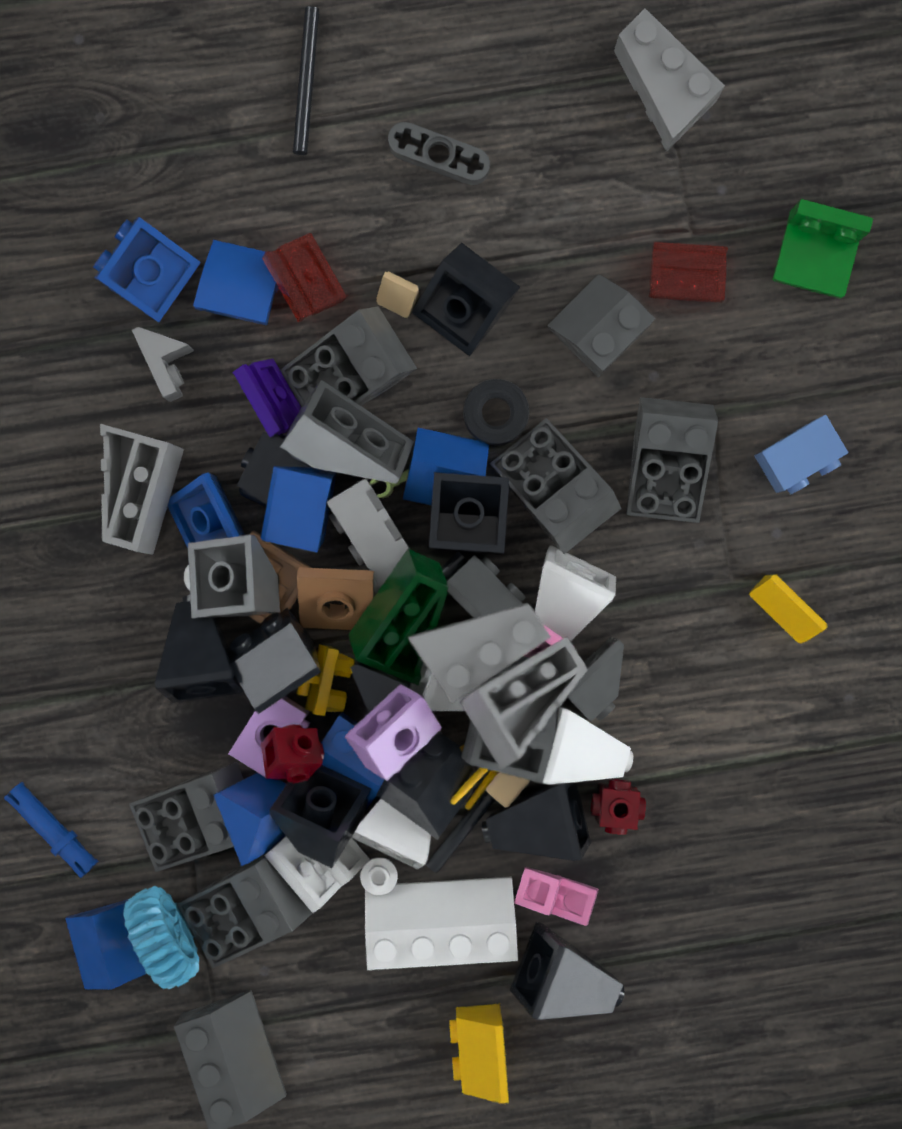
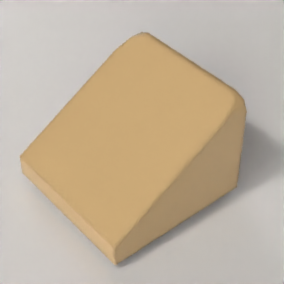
[376,271,420,318]
[486,772,530,808]

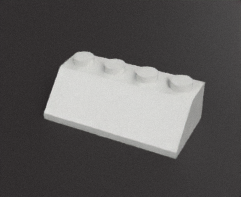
[365,877,518,970]

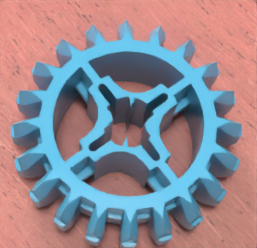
[123,886,199,989]

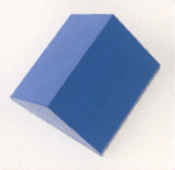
[402,428,489,506]
[261,466,337,552]
[168,472,245,548]
[213,772,286,866]
[65,900,146,989]

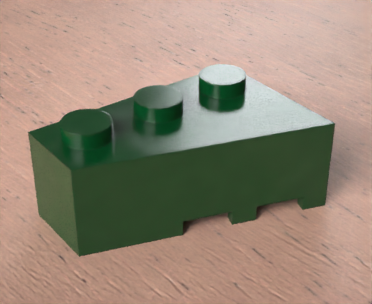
[349,549,449,686]

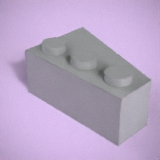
[614,8,725,152]
[100,424,184,555]
[327,478,410,594]
[409,603,551,704]
[460,637,588,769]

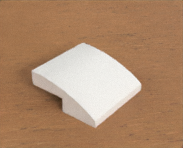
[264,836,370,913]

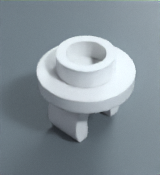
[360,857,398,896]

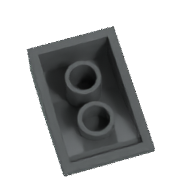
[280,380,414,484]

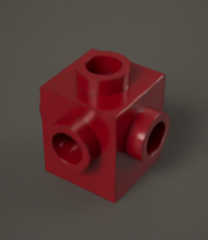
[261,724,324,783]
[591,779,646,835]

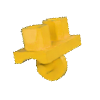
[297,644,354,716]

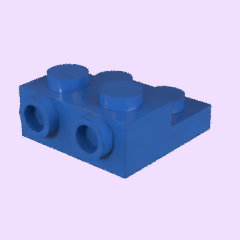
[93,217,201,323]

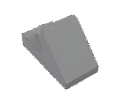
[132,327,194,402]

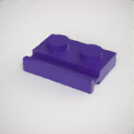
[233,358,301,437]

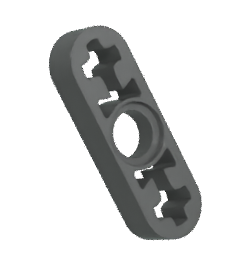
[388,122,490,185]

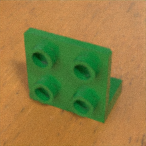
[773,199,873,299]

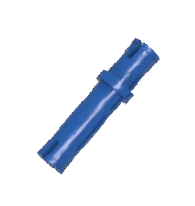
[4,782,99,879]

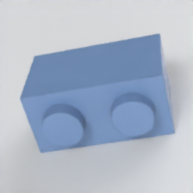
[754,415,849,495]

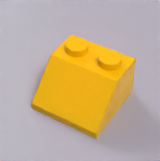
[449,1004,509,1104]

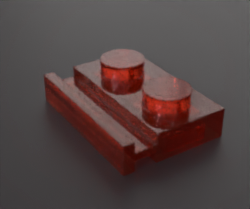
[262,233,347,322]
[649,242,728,303]

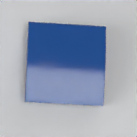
[193,240,285,325]

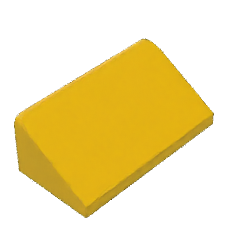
[749,575,828,644]

